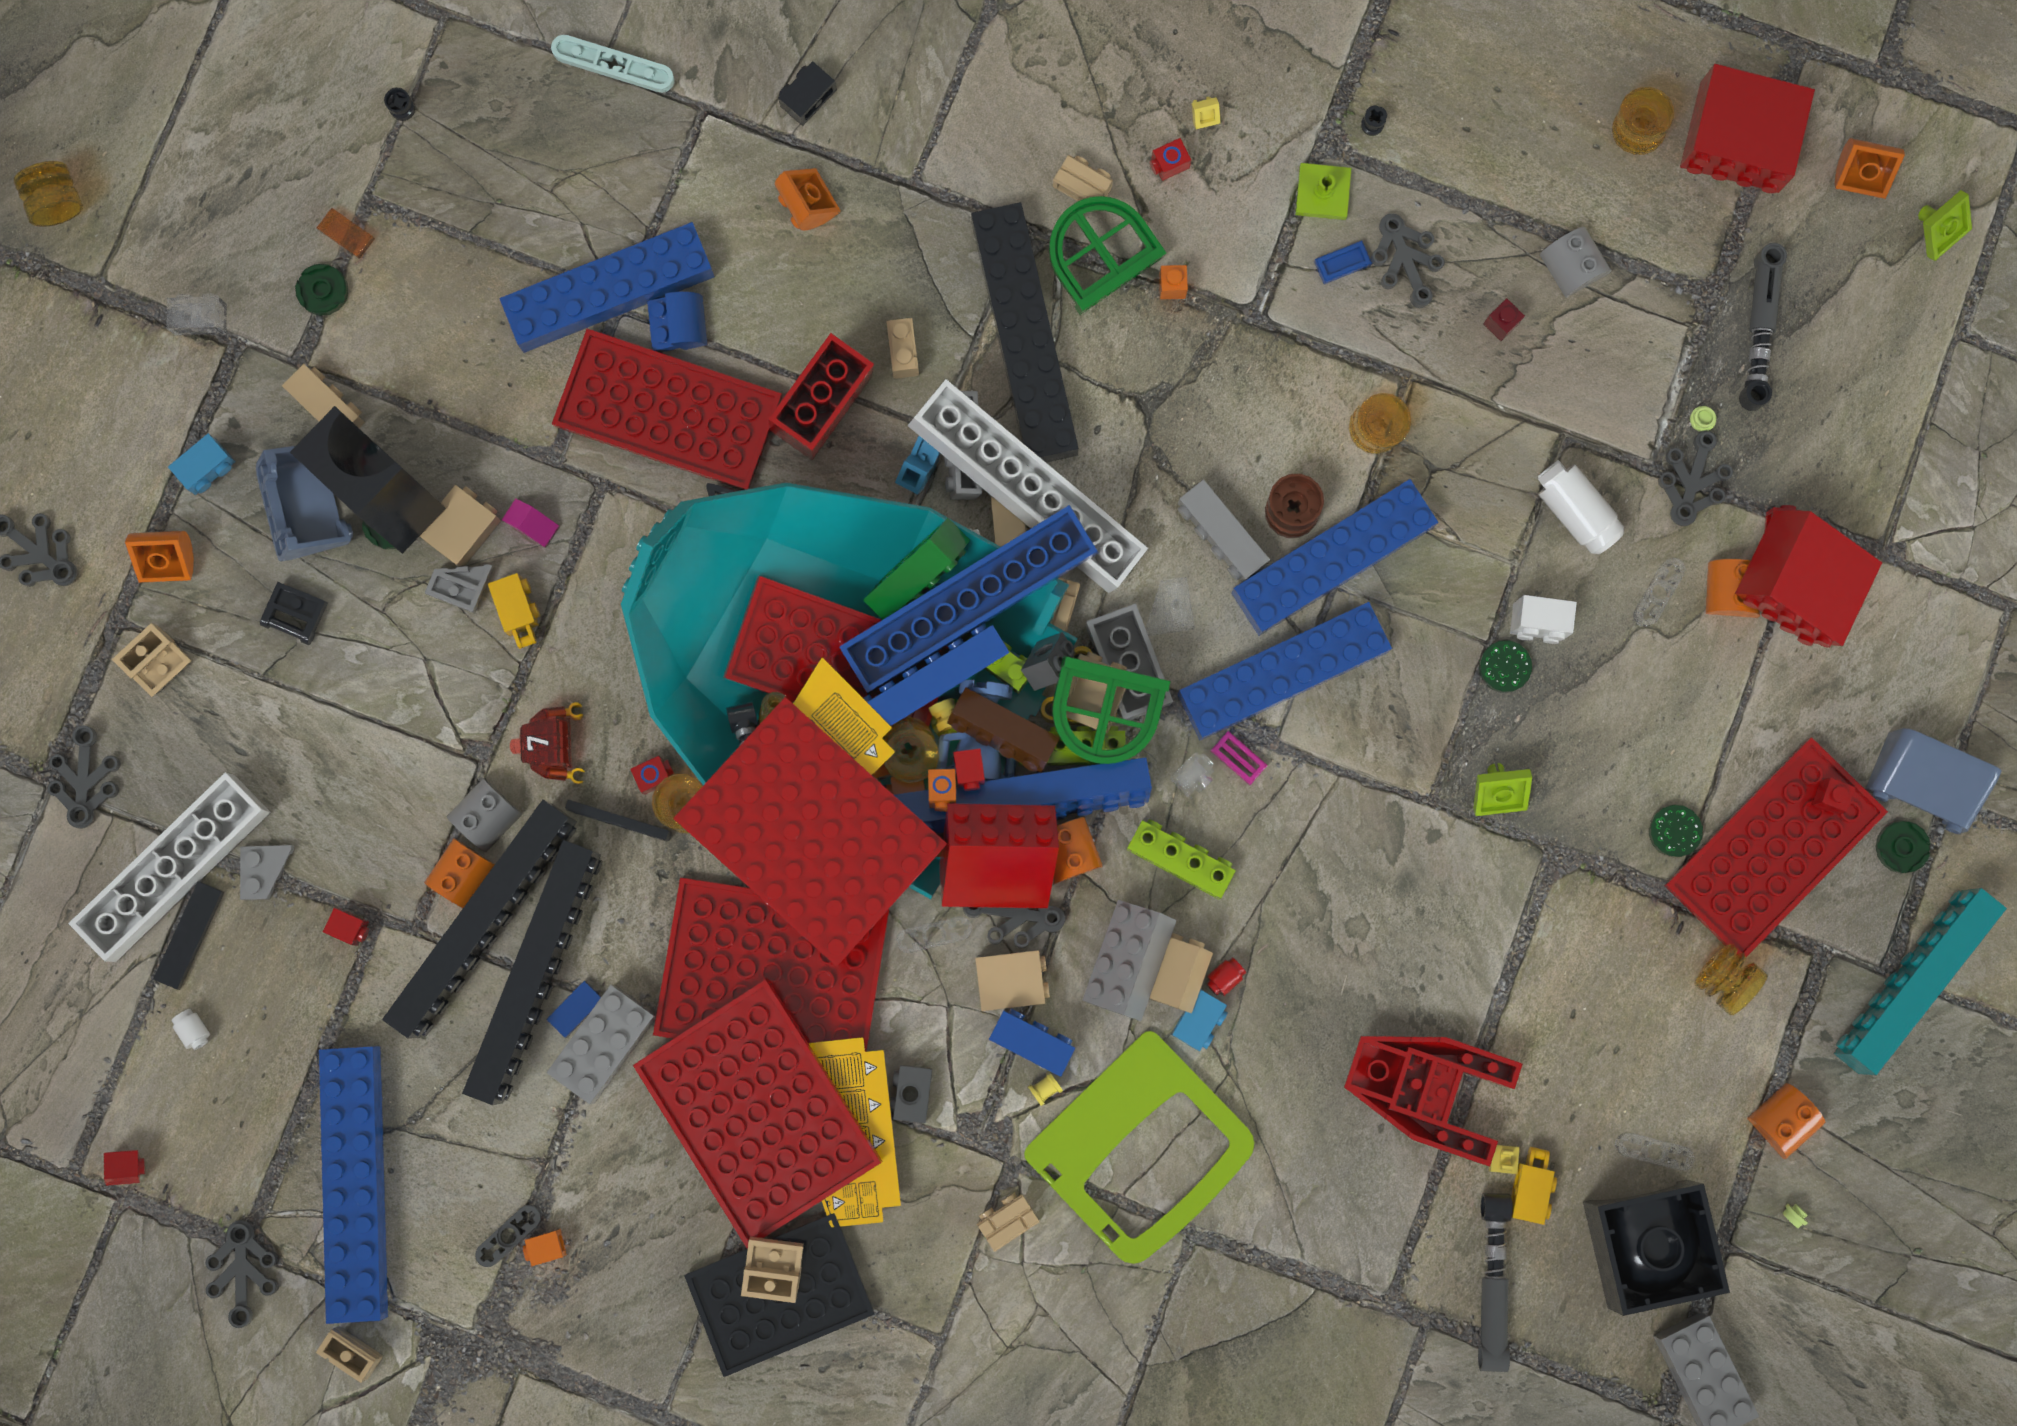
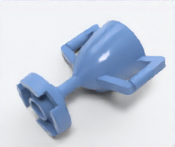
[936,680,1017,781]

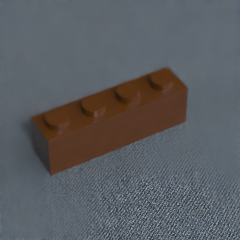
[947,687,1060,773]

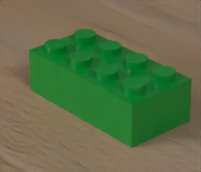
[863,518,970,620]

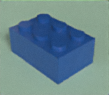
[989,1008,1075,1077]

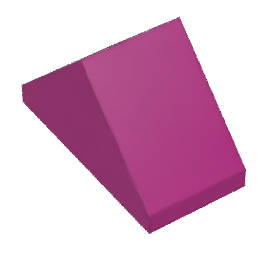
[502,499,560,548]

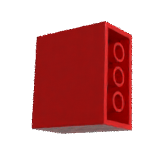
[1680,63,1815,193]
[768,333,874,460]
[1735,510,1882,648]
[939,803,1059,908]

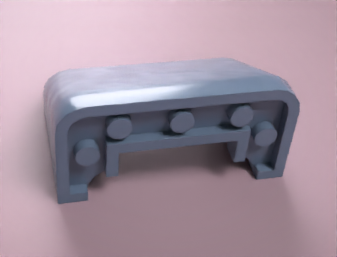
[256,446,353,562]
[1865,728,2002,835]

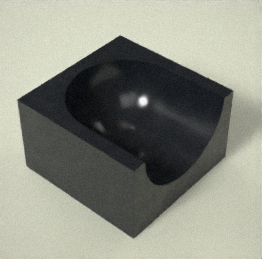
[290,406,446,554]
[1583,1179,1730,1316]

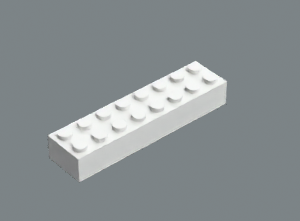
[68,772,271,962]

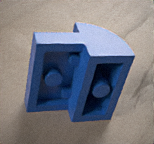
[647,292,708,353]

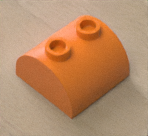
[1835,138,1905,199]
[774,168,841,231]
[125,531,194,583]
[1706,559,1760,618]
[1053,817,1103,885]
[424,838,495,908]
[1747,1083,1826,1159]

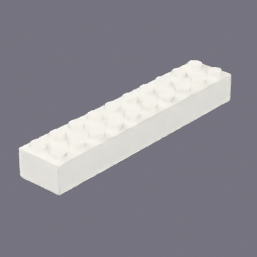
[907,379,1148,593]

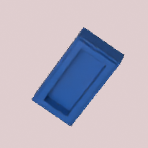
[1314,241,1372,285]
[546,981,601,1038]

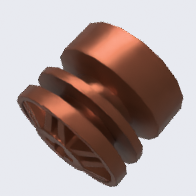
[1265,474,1324,538]

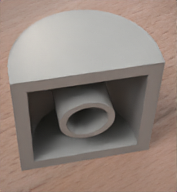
[1540,227,1612,298]
[446,778,522,852]

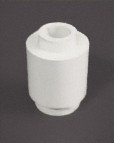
[171,1009,210,1050]

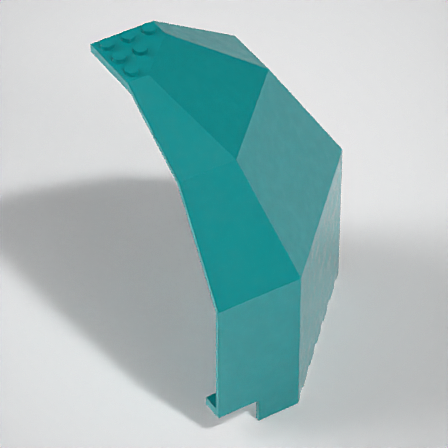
[621,483,1078,899]

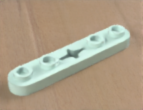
[551,35,674,93]

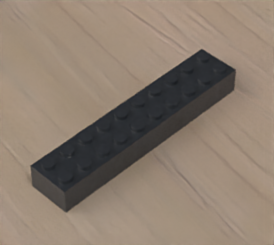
[971,202,1079,463]
[382,800,577,1039]
[462,840,603,1105]

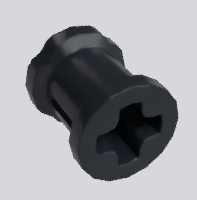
[1361,105,1387,136]

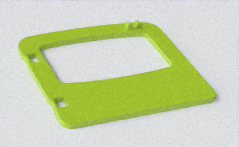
[1024,1031,1254,1264]

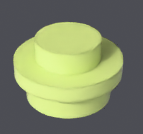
[1690,406,1716,432]
[1782,1203,1808,1229]

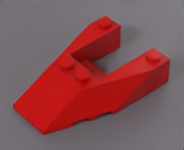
[1344,1036,1523,1167]

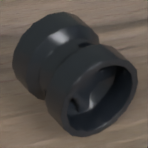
[384,87,415,121]

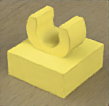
[1192,97,1220,129]
[1489,1145,1519,1174]

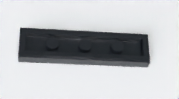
[565,800,672,842]
[153,881,224,990]

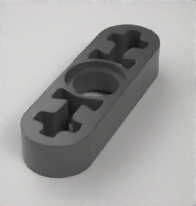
[475,1205,542,1267]

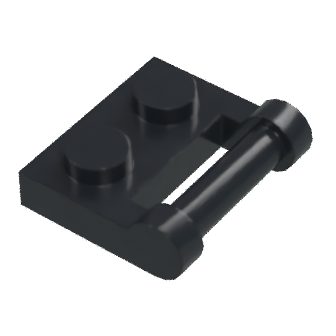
[260,581,328,645]

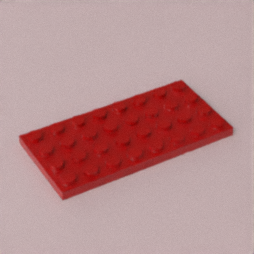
[552,328,782,490]
[723,576,949,746]
[1664,737,1888,961]

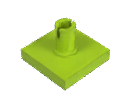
[1295,163,1351,220]
[1918,190,1972,261]
[1473,763,1532,816]

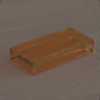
[317,208,375,259]

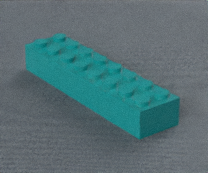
[1833,888,2007,1075]

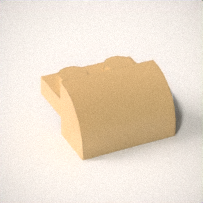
[112,623,192,697]
[741,1237,804,1303]

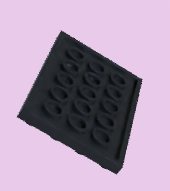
[684,1213,875,1377]

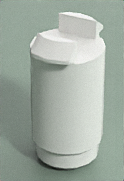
[1538,460,1624,554]

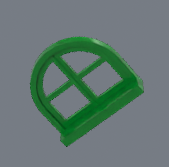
[1049,196,1167,315]
[1052,656,1171,764]

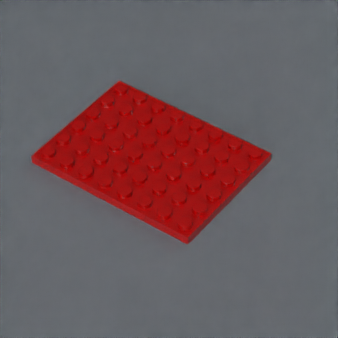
[673,697,947,967]
[653,877,890,1052]
[633,978,883,1248]

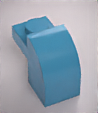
[895,436,940,495]

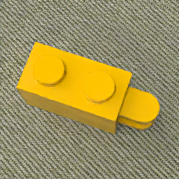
[488,573,540,649]
[1511,1146,1557,1225]

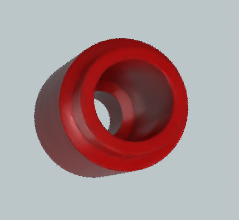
[1206,957,1246,996]

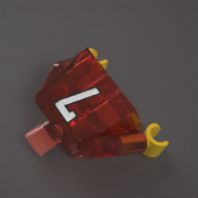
[510,702,585,784]

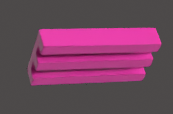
[1211,731,1268,786]

